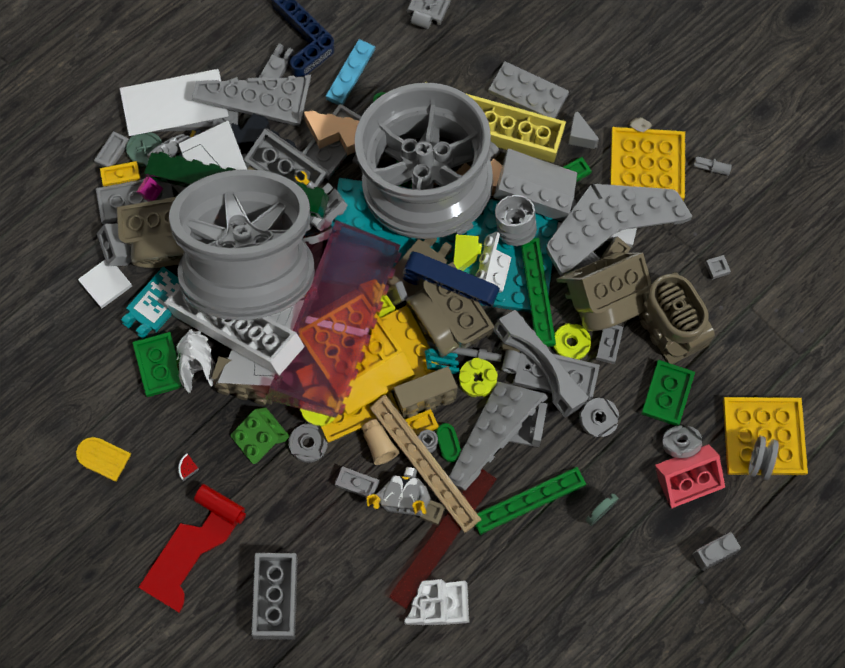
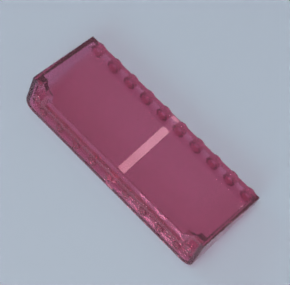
[266,220,402,418]

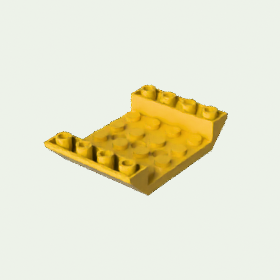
[293,290,415,416]

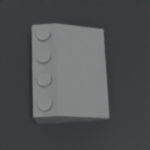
[493,148,577,222]

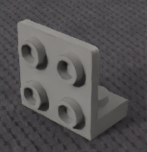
[509,402,547,447]

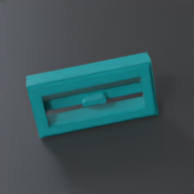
[425,349,460,374]

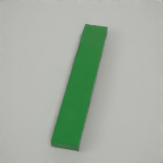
[520,238,556,347]
[475,467,586,535]

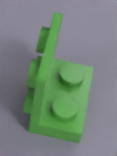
[231,408,290,464]

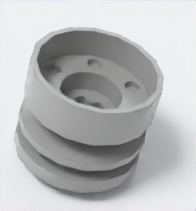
[495,195,537,246]

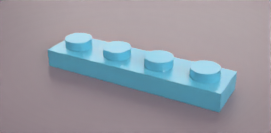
[326,39,375,105]

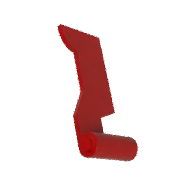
[138,484,246,613]

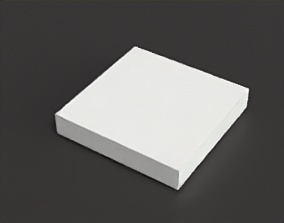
[78,260,132,309]

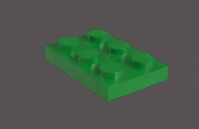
[133,332,184,397]
[641,360,695,426]

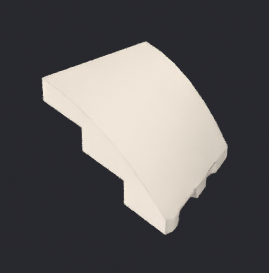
[405,579,469,625]

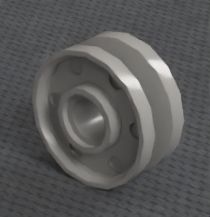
[749,436,779,480]

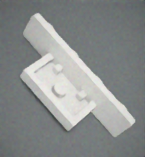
[475,232,511,293]

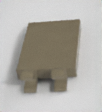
[383,238,452,297]

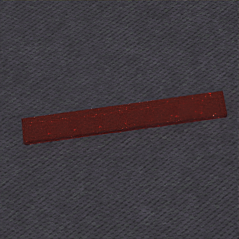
[389,469,496,609]

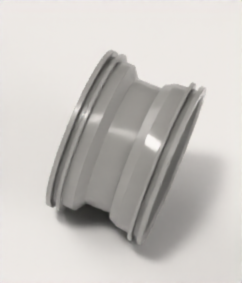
[355,83,493,239]
[169,170,315,320]

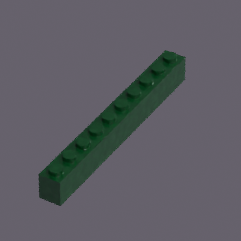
[144,152,329,219]

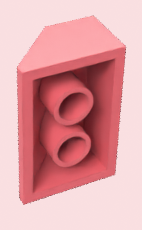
[655,444,725,508]

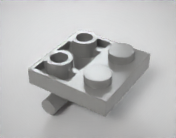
[319,183,348,231]

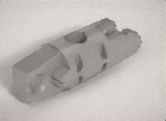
[147,134,191,159]

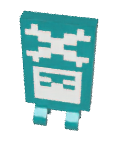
[121,267,179,339]

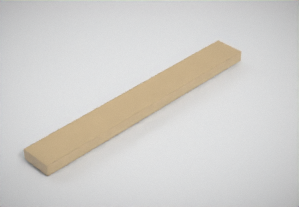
[370,395,481,533]

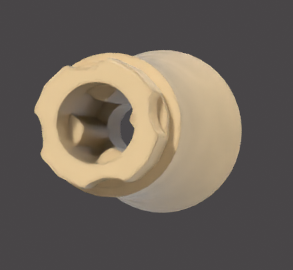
[361,419,399,465]

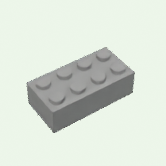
[244,129,329,187]
[252,553,298,639]

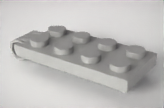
[407,0,451,29]
[502,350,600,402]

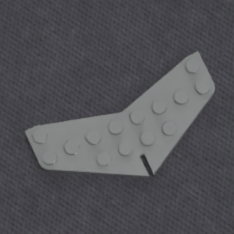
[546,184,693,276]

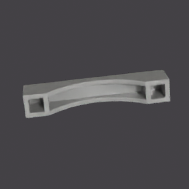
[493,310,588,418]

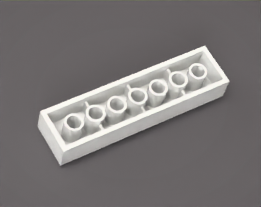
[164,286,305,376]

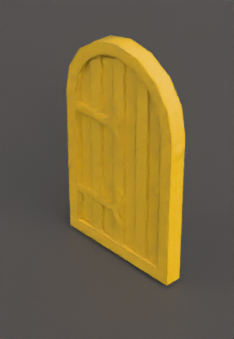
[76,437,131,482]

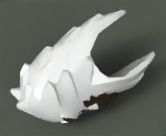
[176,329,215,393]

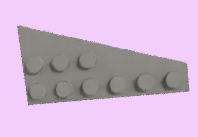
[192,75,311,127]
[449,381,548,490]

